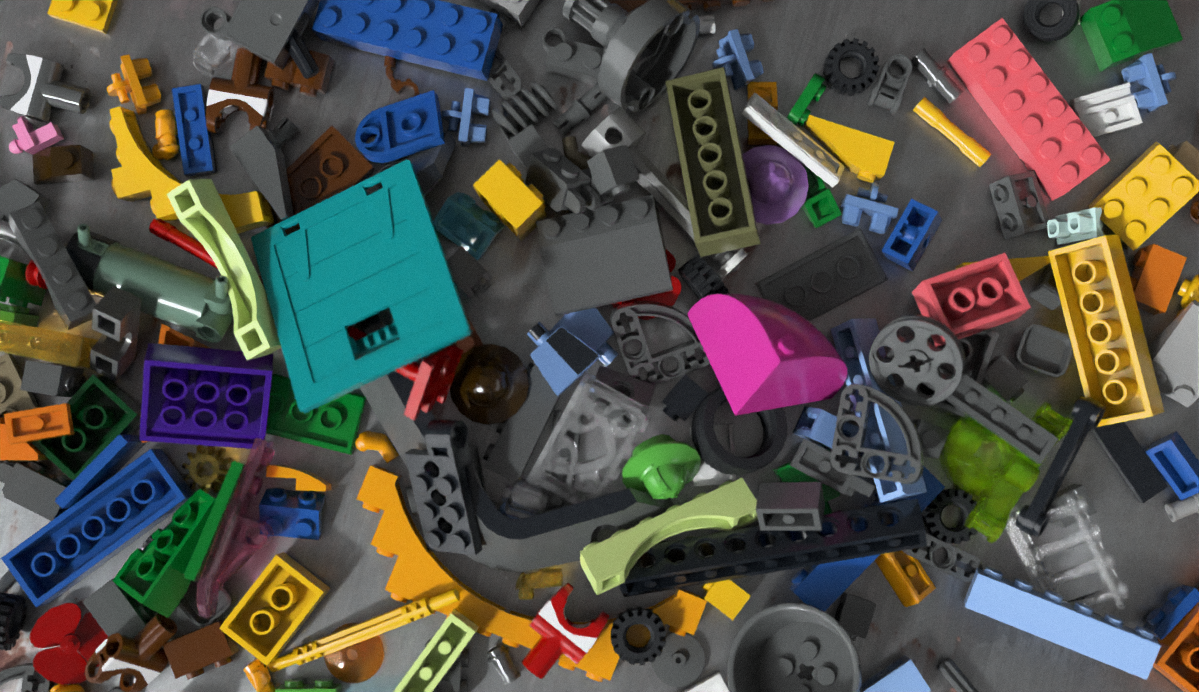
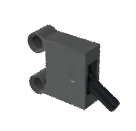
[200,0,320,79]

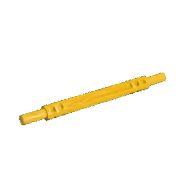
[268,589,460,672]

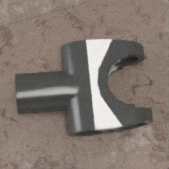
[0,53,91,123]

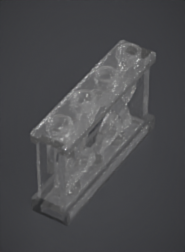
[526,372,651,504]

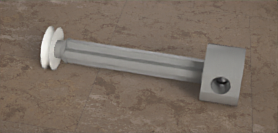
[581,107,750,280]

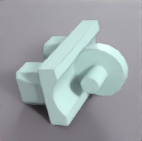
[1047,207,1104,245]

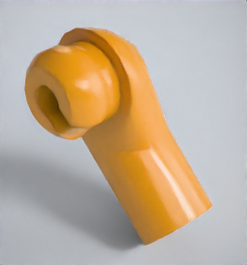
[355,431,399,464]

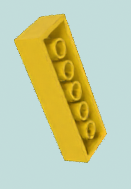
[1048,234,1165,427]

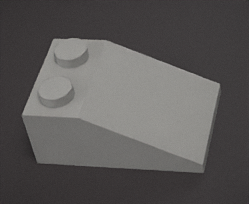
[1148,300,1199,408]

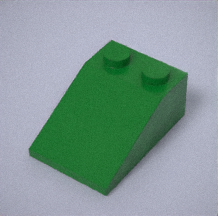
[1080,0,1183,72]

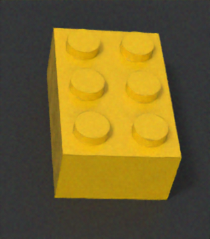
[1088,142,1199,251]
[473,159,547,241]
[219,552,331,666]

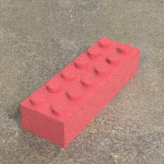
[946,18,1111,201]

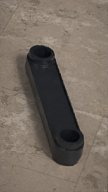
[1015,396,1106,537]

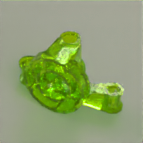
[940,402,1073,543]

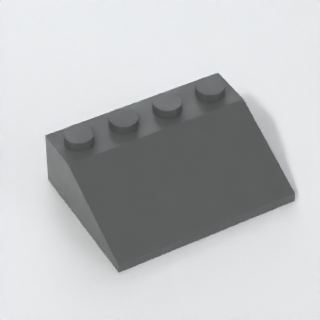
[536,194,673,316]

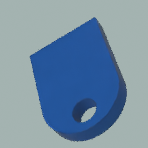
[355,90,445,163]

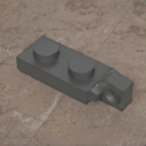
[790,438,875,498]

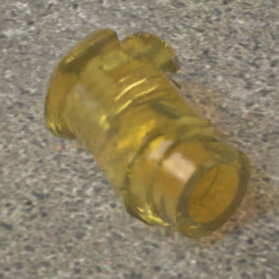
[515,566,563,600]

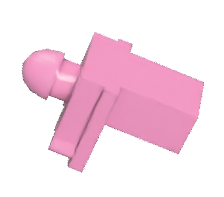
[9,116,64,155]

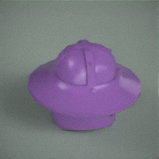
[743,145,809,225]

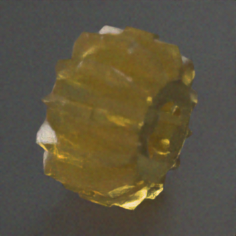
[182,445,234,494]

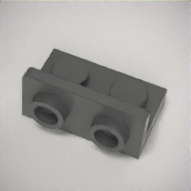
[989,171,1049,240]

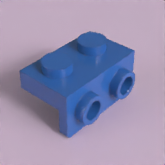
[259,488,325,540]

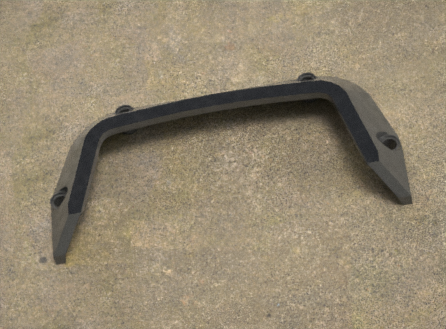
[352,130,674,572]

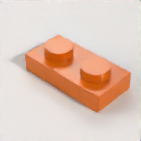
[4,403,74,445]

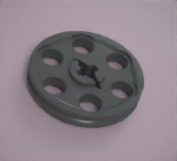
[869,315,965,406]

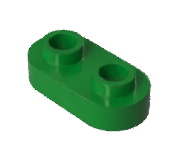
[787,72,827,126]

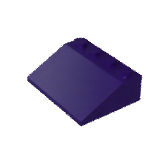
[139,343,273,450]

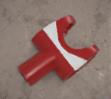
[521,582,609,679]

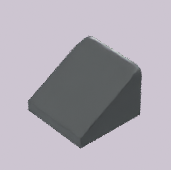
[1029,265,1061,310]

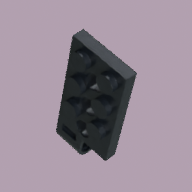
[404,419,483,555]

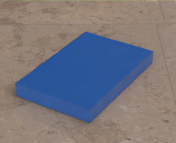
[55,435,147,509]

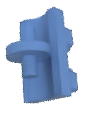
[712,29,764,90]
[1121,53,1177,113]
[441,88,491,147]
[840,182,899,234]

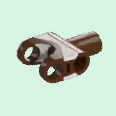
[206,48,275,133]
[85,613,178,692]

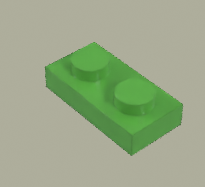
[0,303,40,327]
[275,678,342,692]

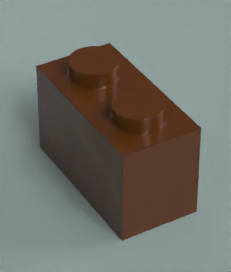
[163,617,240,680]

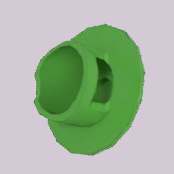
[622,434,701,500]

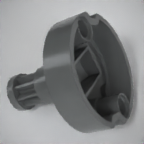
[562,0,700,112]

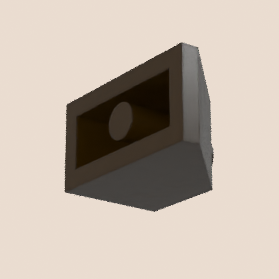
[32,145,94,185]

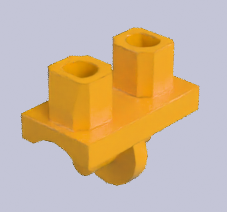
[106,54,161,115]

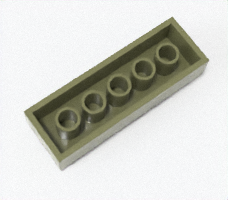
[665,67,760,257]

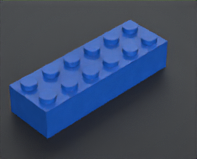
[312,0,503,81]
[1,448,194,607]

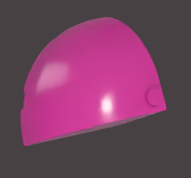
[687,293,848,416]

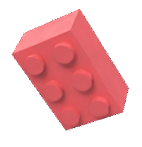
[912,253,1031,347]

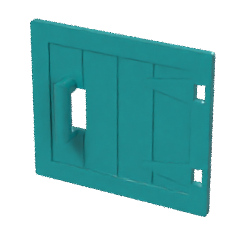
[251,159,471,413]

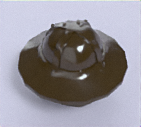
[450,344,529,425]

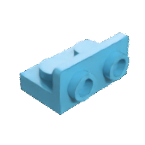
[433,192,505,260]

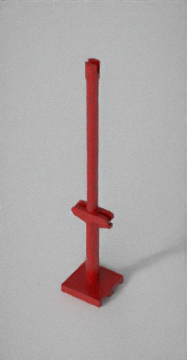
[149,218,463,420]

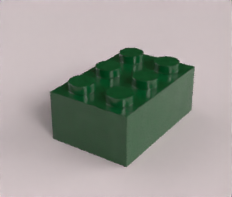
[31,374,141,480]

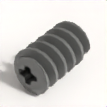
[492,81,559,140]

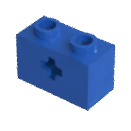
[882,198,942,272]

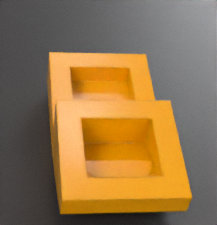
[747,82,778,145]
[266,464,332,491]

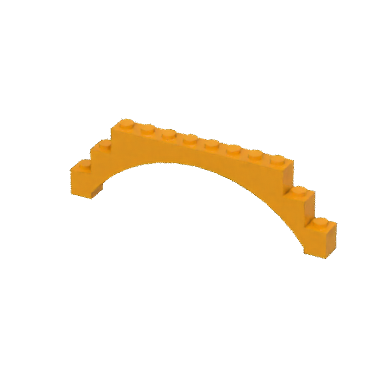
[356,465,707,682]

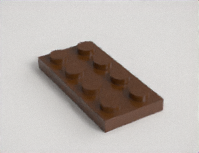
[265,126,375,235]

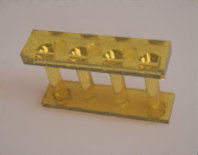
[0,320,98,368]

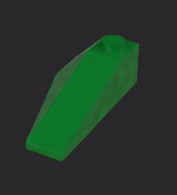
[113,488,216,618]

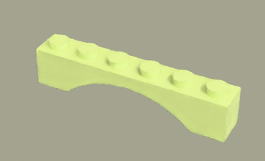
[167,179,281,360]
[580,478,758,595]

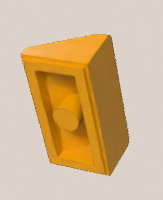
[874,551,936,607]

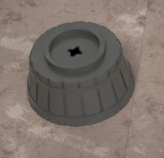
[727,603,861,692]

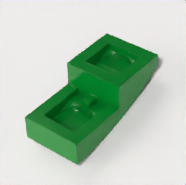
[802,165,842,228]

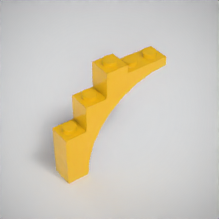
[109,106,275,233]

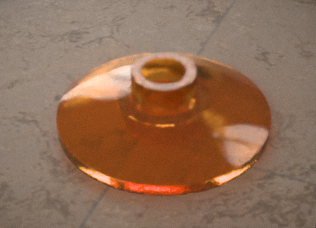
[324,622,384,683]

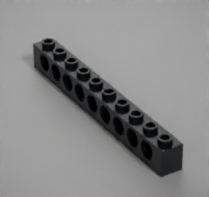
[619,499,927,597]

